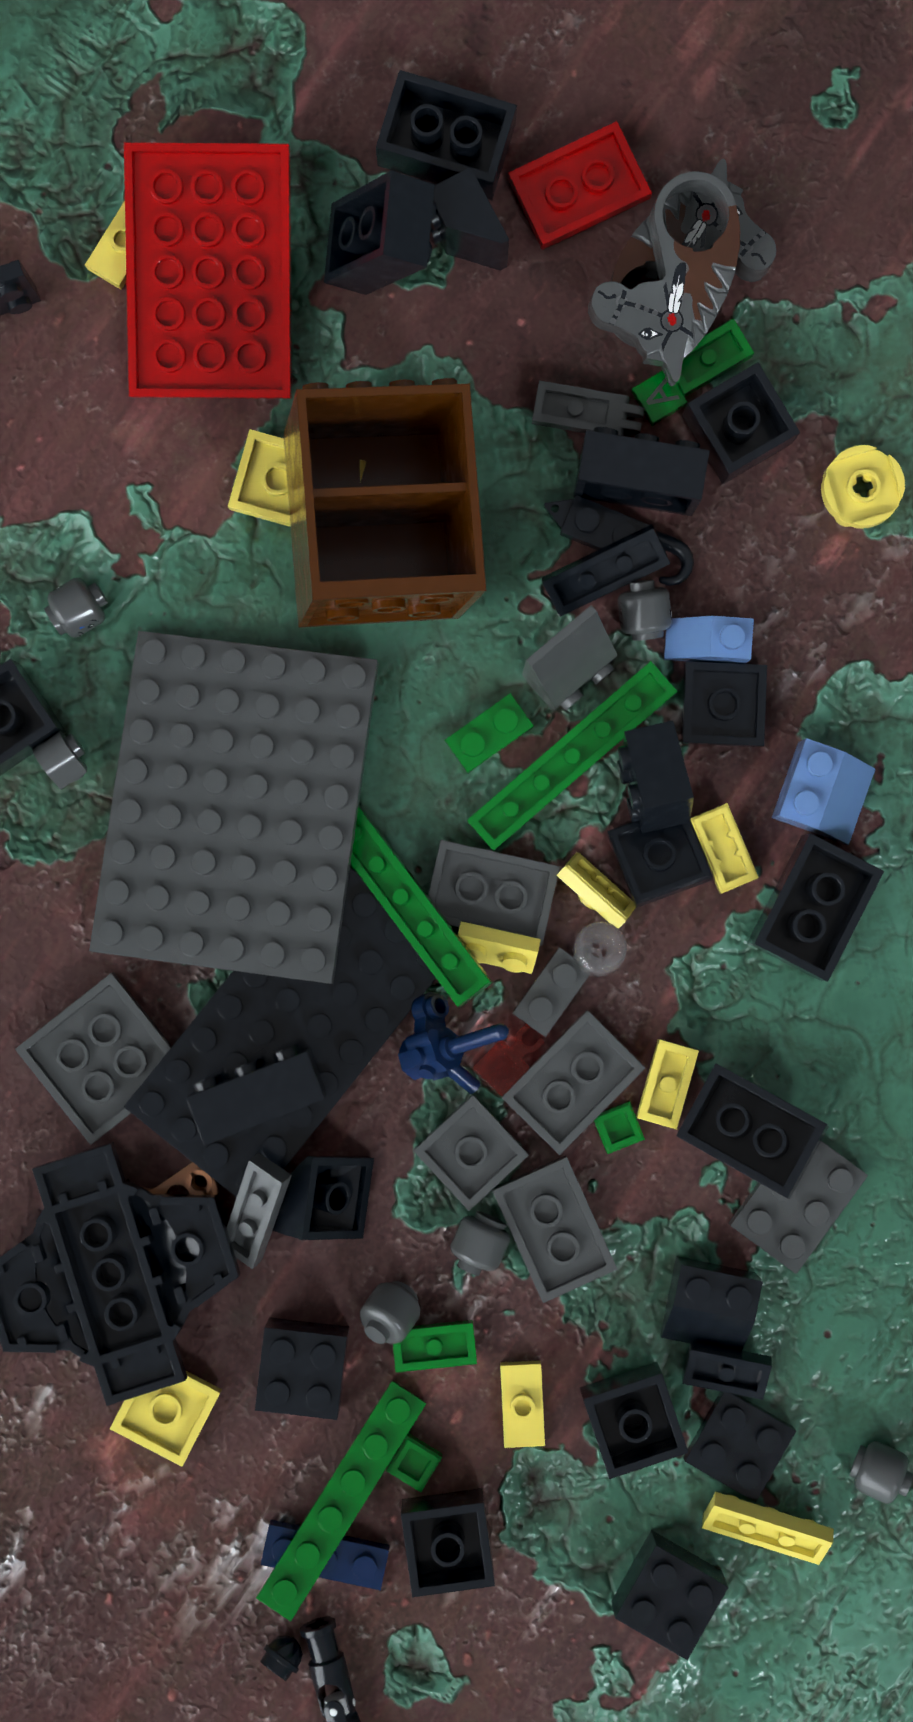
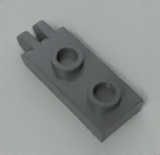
[532,380,645,436]

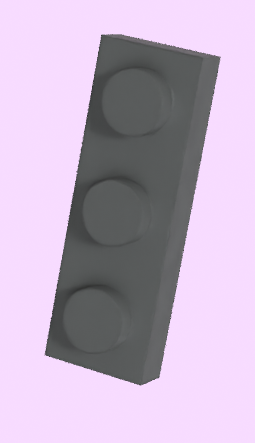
[227,1152,292,1269]

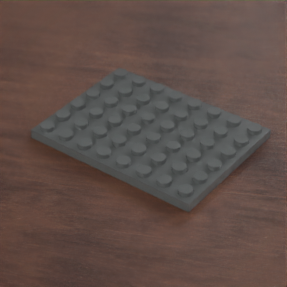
[89,631,379,984]

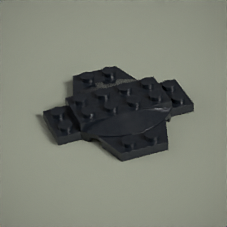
[0,1142,241,1406]

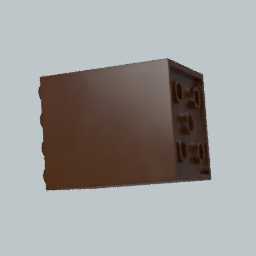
[283,378,486,628]

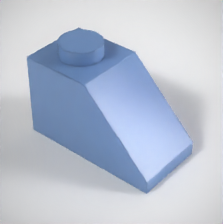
[664,616,754,664]

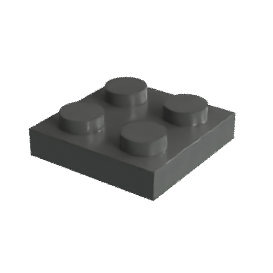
[413,1094,529,1211]

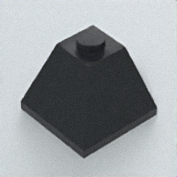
[272,1156,374,1240]

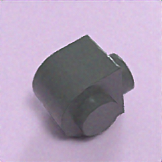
[32,731,88,790]

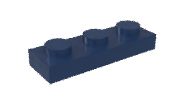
[261,1520,390,1591]

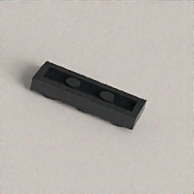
[542,524,670,617]

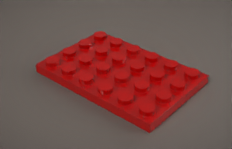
[124,142,292,399]

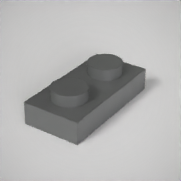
[512,947,592,1037]

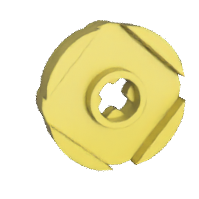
[821,445,905,529]

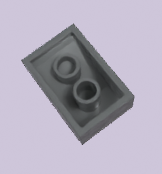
[522,605,617,712]

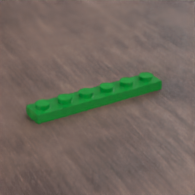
[467,661,678,851]
[351,805,493,1008]
[256,1380,426,1622]

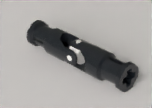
[299,1616,361,1722]

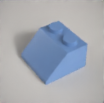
[772,738,875,845]

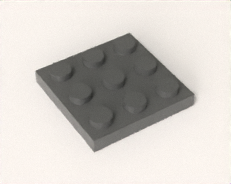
[15,972,172,1145]

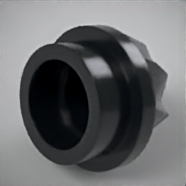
[260,1636,303,1681]

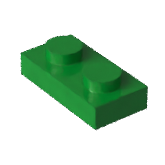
[676,318,754,397]
[444,693,534,774]
[393,1320,477,1372]

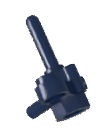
[398,992,509,1094]

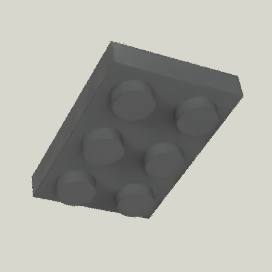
[428,840,560,946]
[501,1010,645,1155]
[728,1141,868,1274]
[492,1155,618,1303]

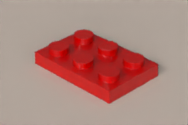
[508,121,652,250]

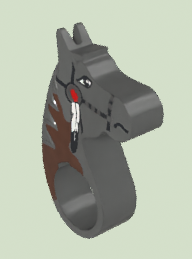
[611,159,776,347]
[588,171,740,386]

